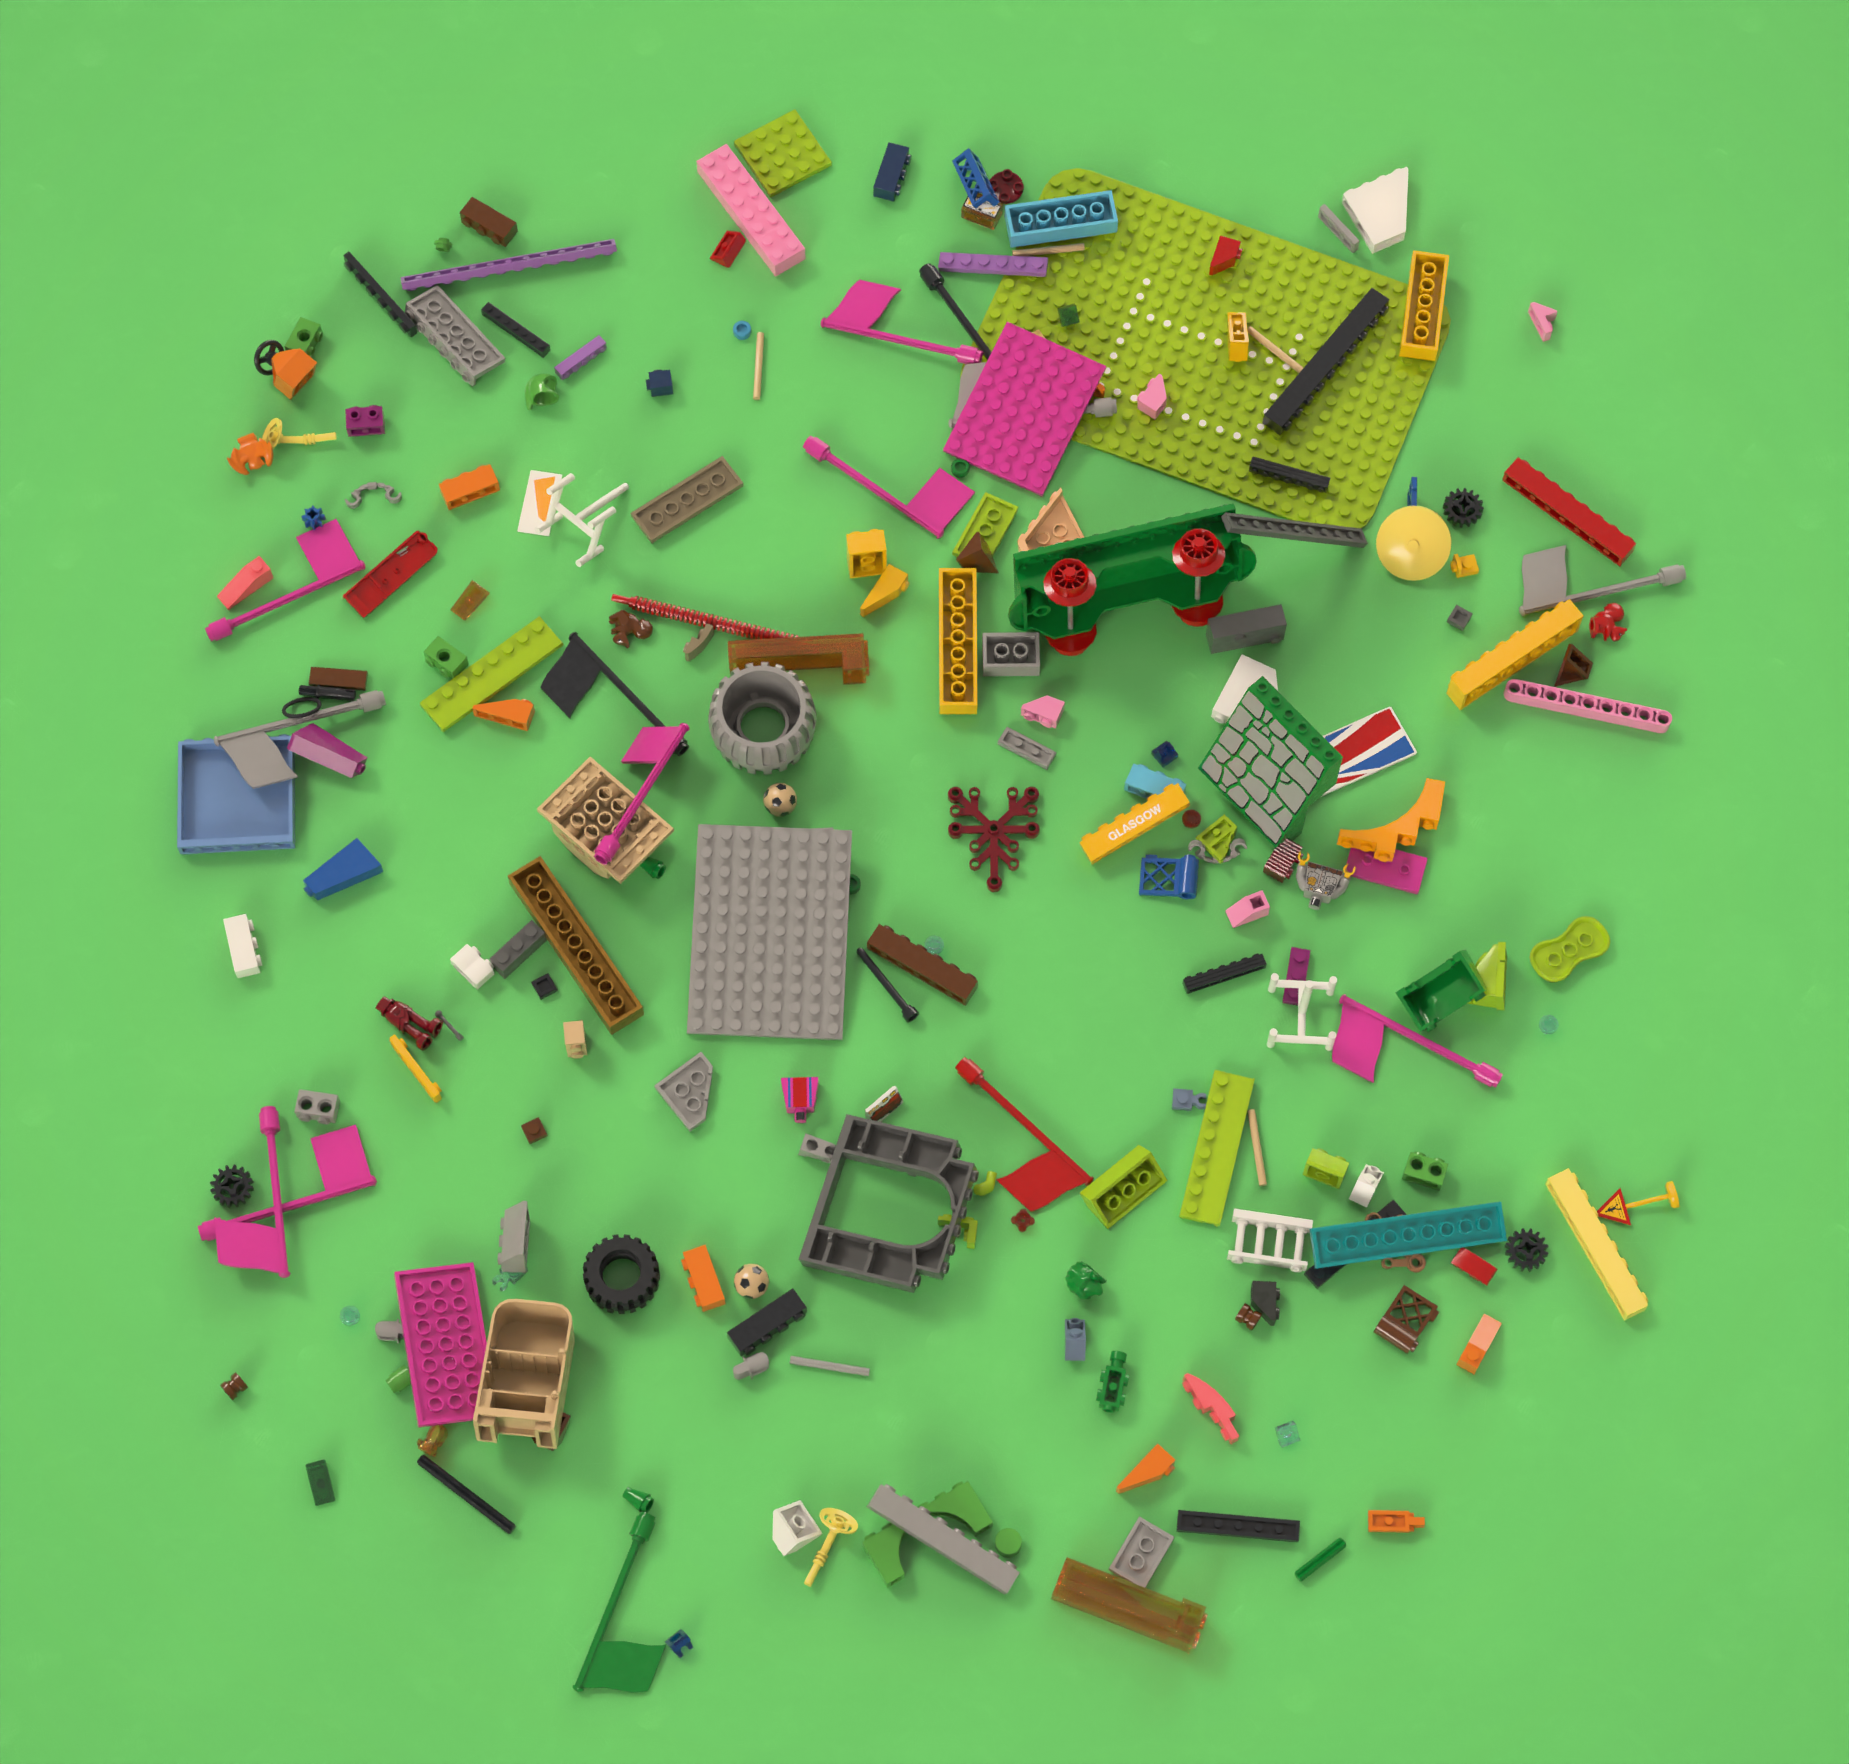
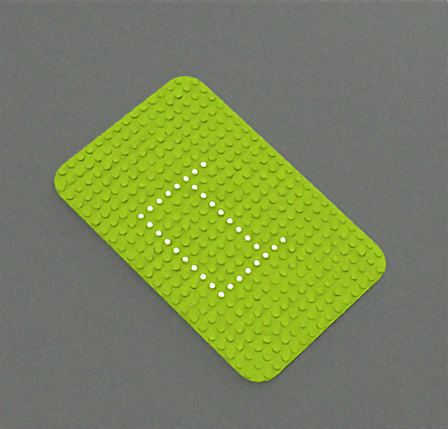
[960,168,1451,529]

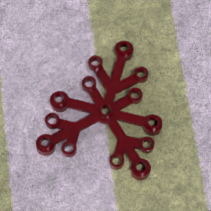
[948,787,1040,892]

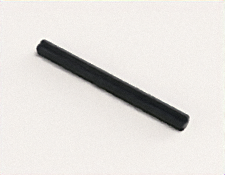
[417,1455,516,1534]

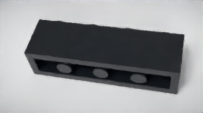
[727,1288,807,1356]

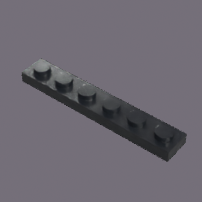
[343,251,417,337]
[1304,1200,1406,1289]
[1176,1510,1300,1542]

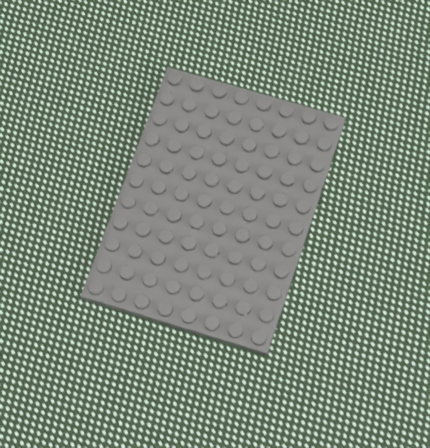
[687,824,852,1040]

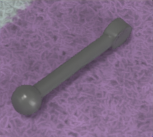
[435,1010,464,1041]

